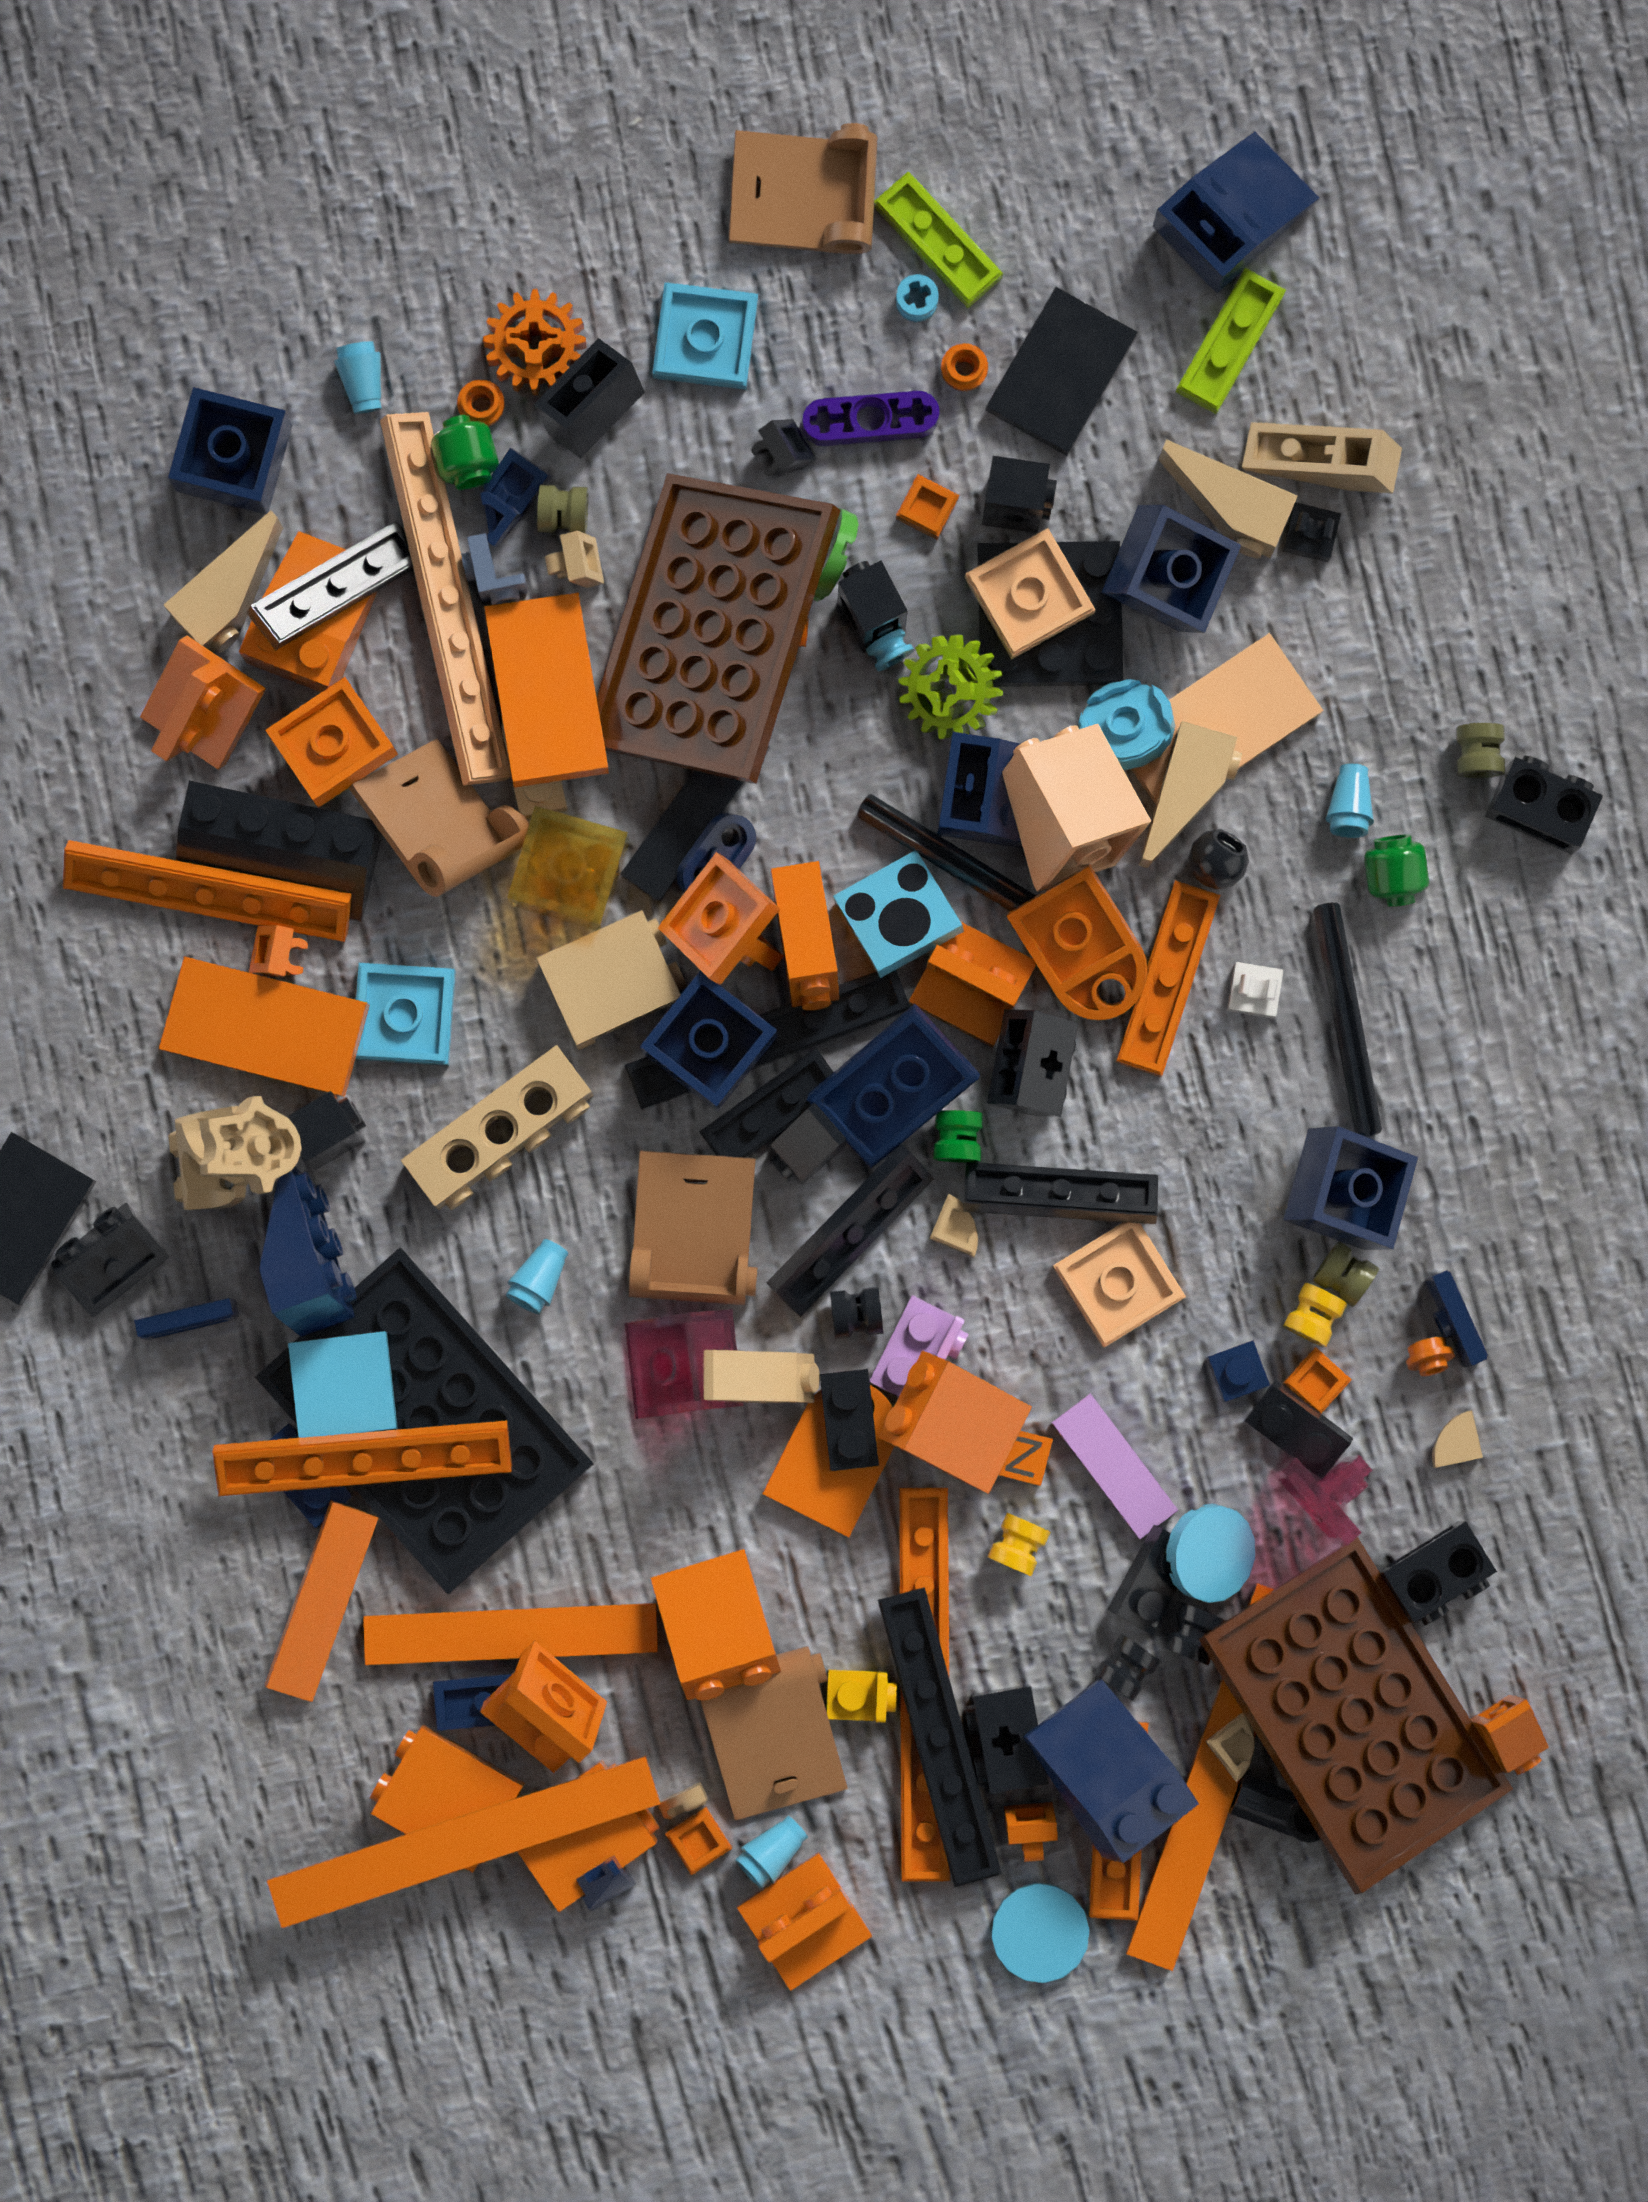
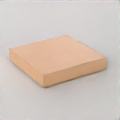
[964,528,1095,659]
[1052,1222,1186,1348]

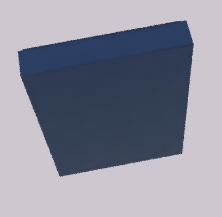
[807,1004,980,1168]

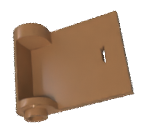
[728,123,878,254]
[349,739,529,897]
[629,1150,757,1305]
[701,1646,848,1821]

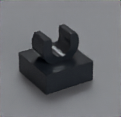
[751,419,816,476]
[1282,502,1341,563]

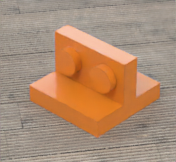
[140,636,266,770]
[265,677,398,808]
[657,852,784,985]
[909,921,1036,1048]
[480,1641,607,1773]
[737,1852,872,1991]

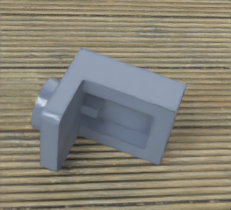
[461,533,528,605]

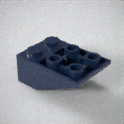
[1152,131,1320,294]
[937,732,1023,848]
[259,1166,356,1337]

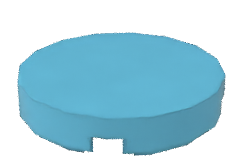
[1078,679,1175,770]
[1166,1504,1255,1603]
[991,1882,1089,1983]

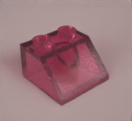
[624,1309,744,1419]

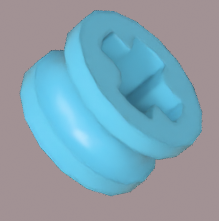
[896,274,939,322]
[866,629,914,671]

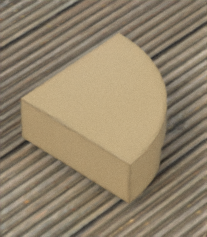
[930,1194,978,1258]
[1432,1410,1483,1468]
[1205,1712,1255,1782]
[658,1782,708,1820]

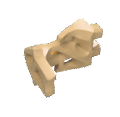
[168,1096,301,1210]

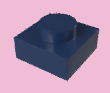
[1206,1340,1270,1402]

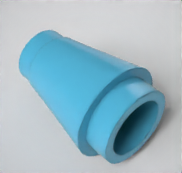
[334,341,382,414]
[1326,764,1374,838]
[506,1239,569,1314]
[735,1816,808,1889]

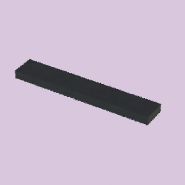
[625,970,910,1111]
[877,1587,1002,1887]

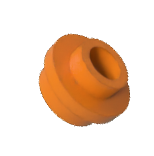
[941,343,988,391]
[457,379,505,426]
[1406,1337,1455,1376]

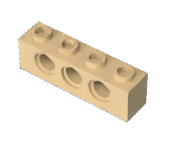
[401,1045,594,1210]

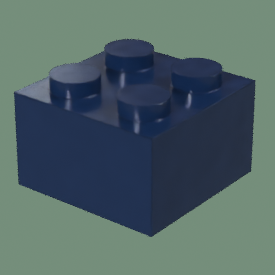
[168,387,293,515]
[1102,505,1241,633]
[640,970,777,1112]
[1283,1126,1418,1250]

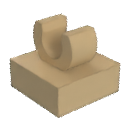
[545,530,604,588]

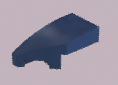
[480,448,552,547]
[576,1855,636,1911]

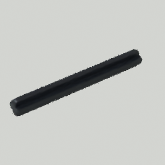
[857,794,1036,911]
[1313,902,1382,1137]

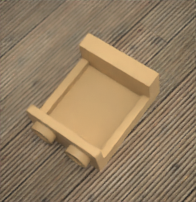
[537,910,687,1050]

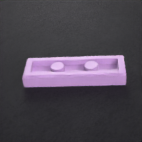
[1051,1393,1178,1539]

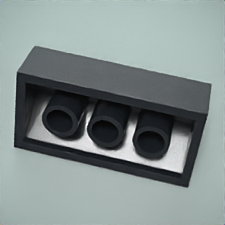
[176,780,382,922]

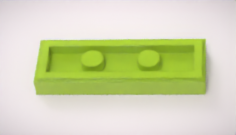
[874,171,1003,309]
[1175,268,1286,415]

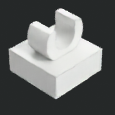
[1227,962,1283,1019]

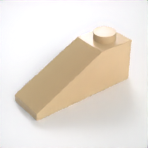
[1242,422,1402,494]
[1159,439,1298,558]
[163,510,283,653]
[1138,721,1242,868]
[704,1350,820,1403]

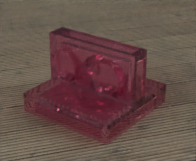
[1270,1455,1373,1546]

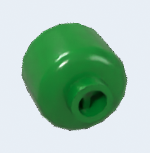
[431,415,499,490]
[1364,834,1429,907]

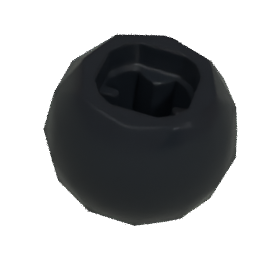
[1188,829,1249,890]

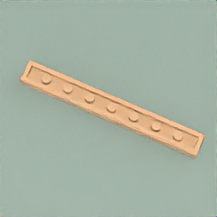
[380,412,512,786]

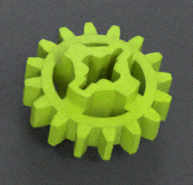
[898,634,1003,739]

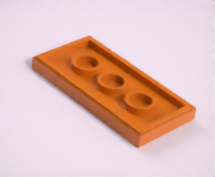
[484,592,609,788]
[159,956,370,1097]

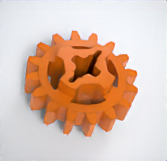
[483,289,587,395]

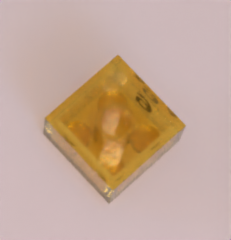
[507,806,630,931]

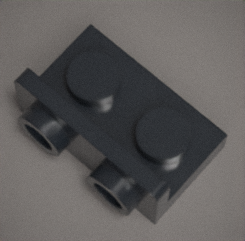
[51,1203,169,1318]

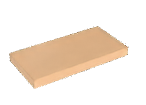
[1131,633,1324,805]

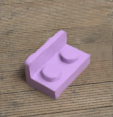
[869,1295,968,1397]

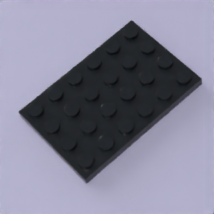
[255,1247,594,1595]

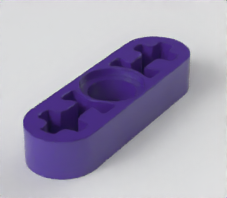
[802,391,939,446]

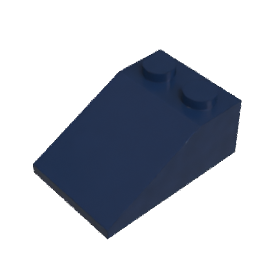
[1023,1679,1199,1863]

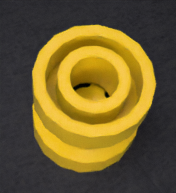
[1283,1283,1347,1347]
[987,1513,1051,1576]

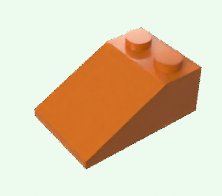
[239,531,378,692]

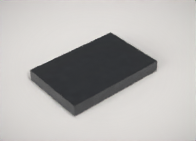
[985,286,1138,456]
[0,1132,97,1306]

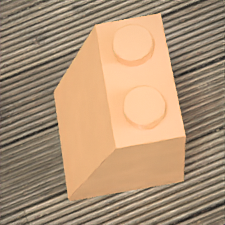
[1002,724,1151,892]

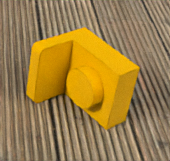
[827,1669,897,1723]

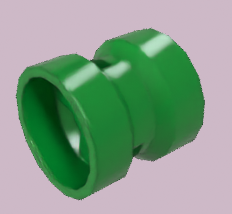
[933,1110,983,1163]

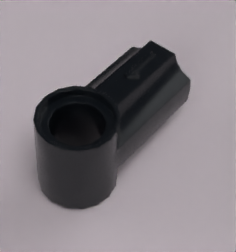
[1229,1774,1321,1843]

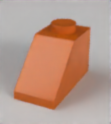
[1471,1695,1549,1775]

